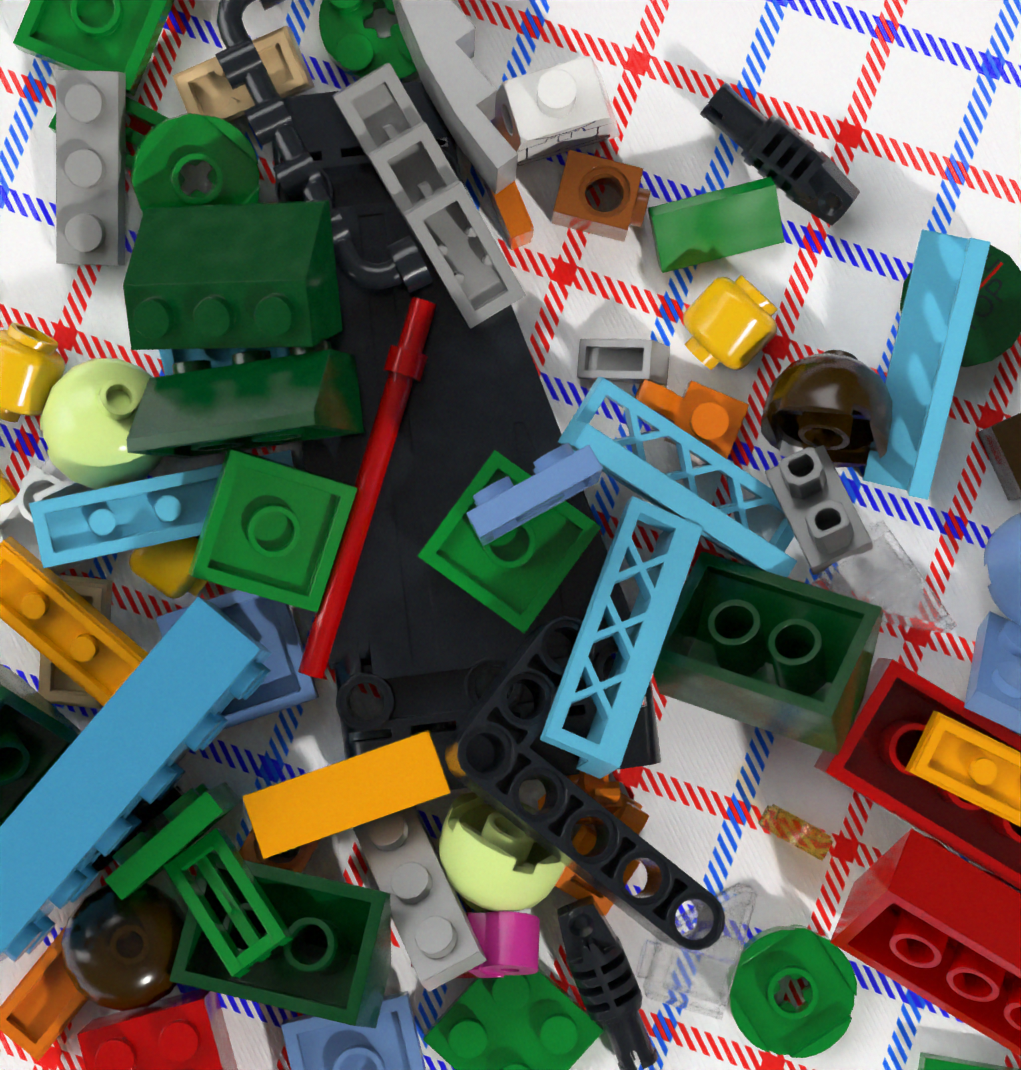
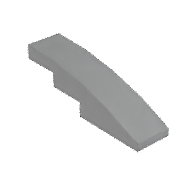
[392,0,518,195]
[332,63,526,329]

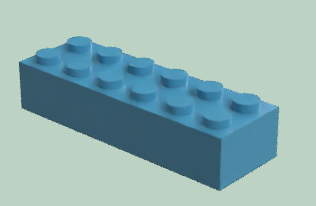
[0,597,272,963]

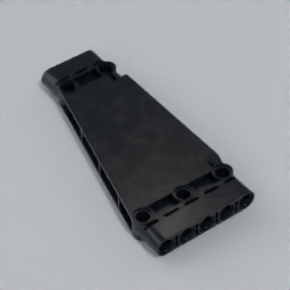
[271,81,661,790]

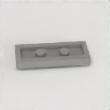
[56,70,126,266]
[353,805,487,992]

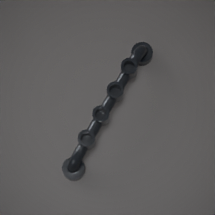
[215,0,433,294]

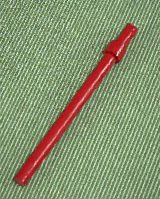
[298,297,437,679]

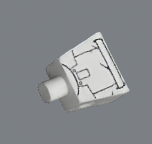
[491,56,620,167]

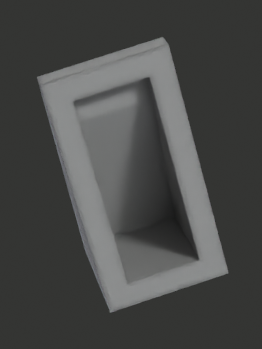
[577,339,670,386]

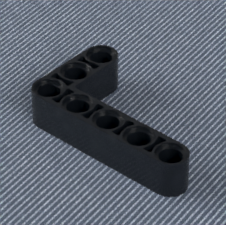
[445,616,725,950]

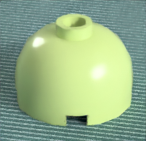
[40,358,163,489]
[439,792,566,913]

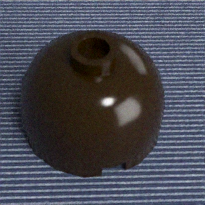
[761,350,892,468]
[61,883,186,1011]

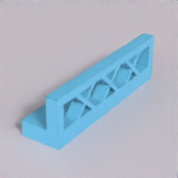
[862,229,991,500]
[558,377,797,578]
[29,450,294,568]
[540,496,703,779]

